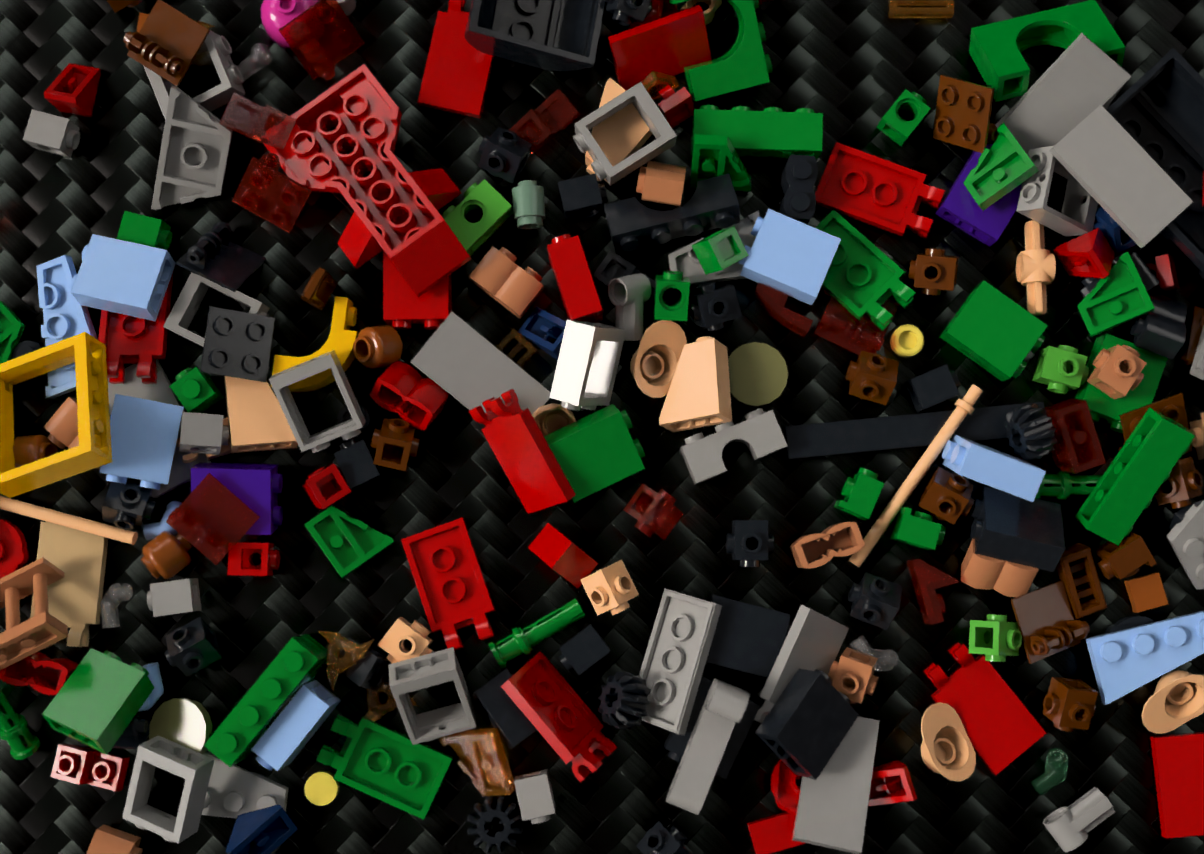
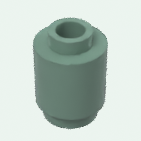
[512,180,546,230]

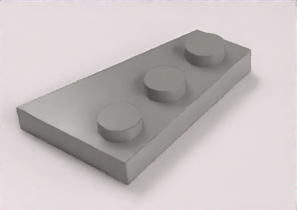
[668,210,760,289]
[201,752,288,819]

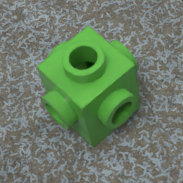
[1032,345,1089,394]
[969,614,1022,662]

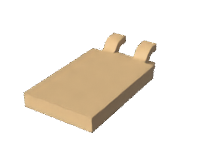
[30,522,109,647]

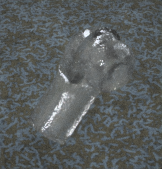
[237,43,272,81]
[100,583,133,629]
[850,635,899,671]

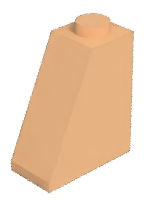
[585,78,652,182]
[659,336,732,432]
[224,376,298,453]

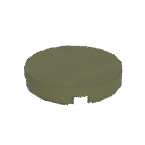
[728,342,788,407]
[149,698,212,754]

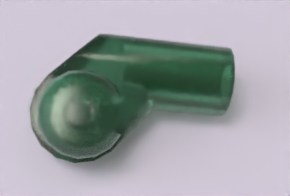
[1031,748,1068,796]

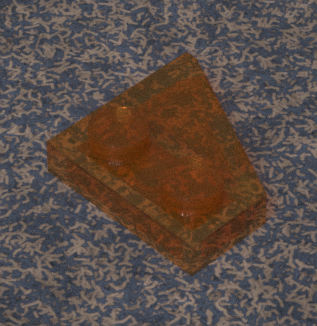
[439,728,515,796]

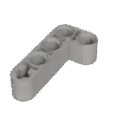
[666,678,750,815]

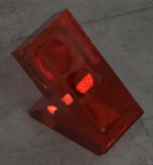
[906,559,959,625]

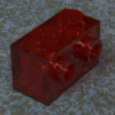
[1044,398,1106,474]

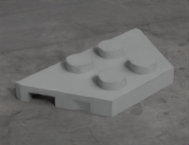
[151,86,233,210]
[1167,500,1204,590]

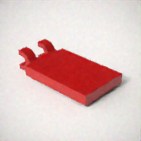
[417,0,494,118]
[815,142,945,238]
[98,270,174,384]
[469,389,576,514]
[401,517,495,650]
[923,642,1046,775]
[501,651,617,782]

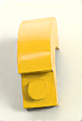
[271,296,358,392]

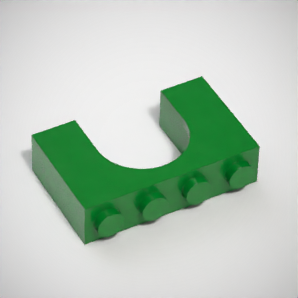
[669,0,772,101]
[969,0,1125,102]
[203,634,333,767]

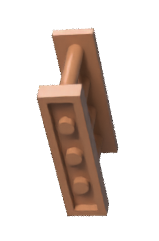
[0,557,68,670]

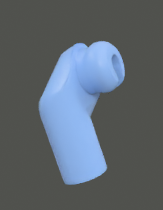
[143,501,186,540]
[138,663,164,712]

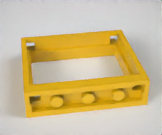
[0,332,112,498]

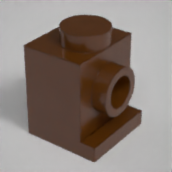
[1094,532,1156,580]

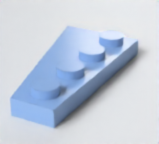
[36,255,98,399]
[1086,610,1204,705]

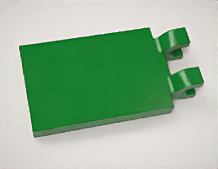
[815,209,916,332]
[316,714,452,820]

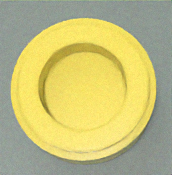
[890,324,924,358]
[304,771,339,806]

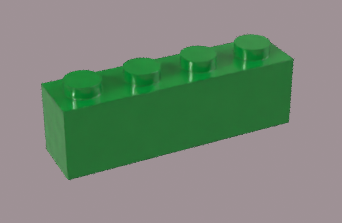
[691,105,823,160]
[1075,407,1195,546]

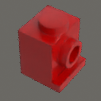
[302,463,352,509]
[228,542,280,576]

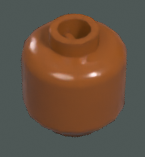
[353,325,403,369]
[13,434,58,468]
[140,531,192,579]

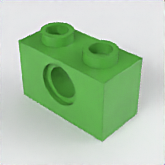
[441,179,513,256]

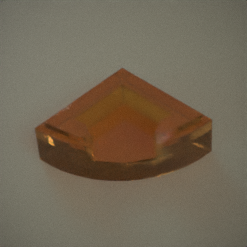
[642,71,679,99]

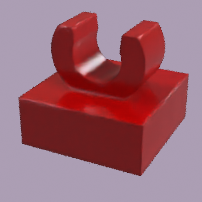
[658,85,695,128]
[1146,254,1180,291]

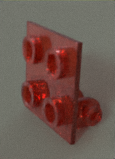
[279,0,365,80]
[232,153,312,233]
[814,297,900,355]
[166,473,260,565]

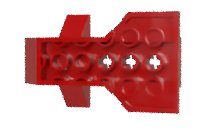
[260,64,471,297]

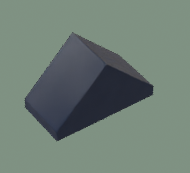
[518,307,566,360]
[226,804,298,854]

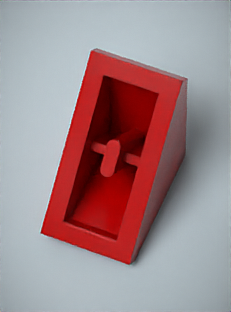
[44,63,101,117]
[1053,228,1115,279]
[528,523,598,589]
[868,760,917,807]

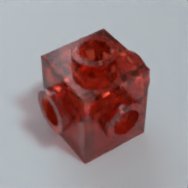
[624,483,684,540]

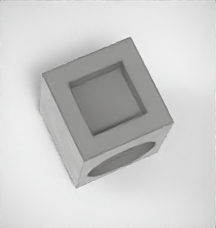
[23,109,80,158]
[179,412,229,455]
[147,578,202,617]
[514,769,556,824]

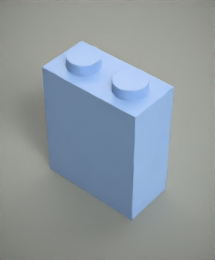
[738,208,841,305]
[71,234,176,322]
[99,394,183,490]
[942,434,1046,502]
[251,680,341,771]

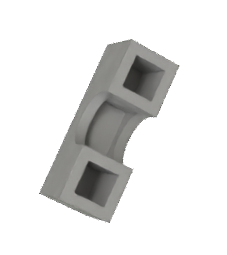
[680,408,788,485]

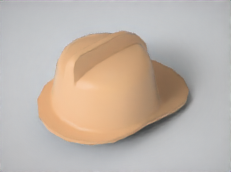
[630,320,687,398]
[1142,670,1204,734]
[920,702,976,782]

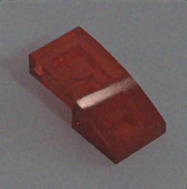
[509,89,581,155]
[219,92,296,149]
[753,283,813,337]

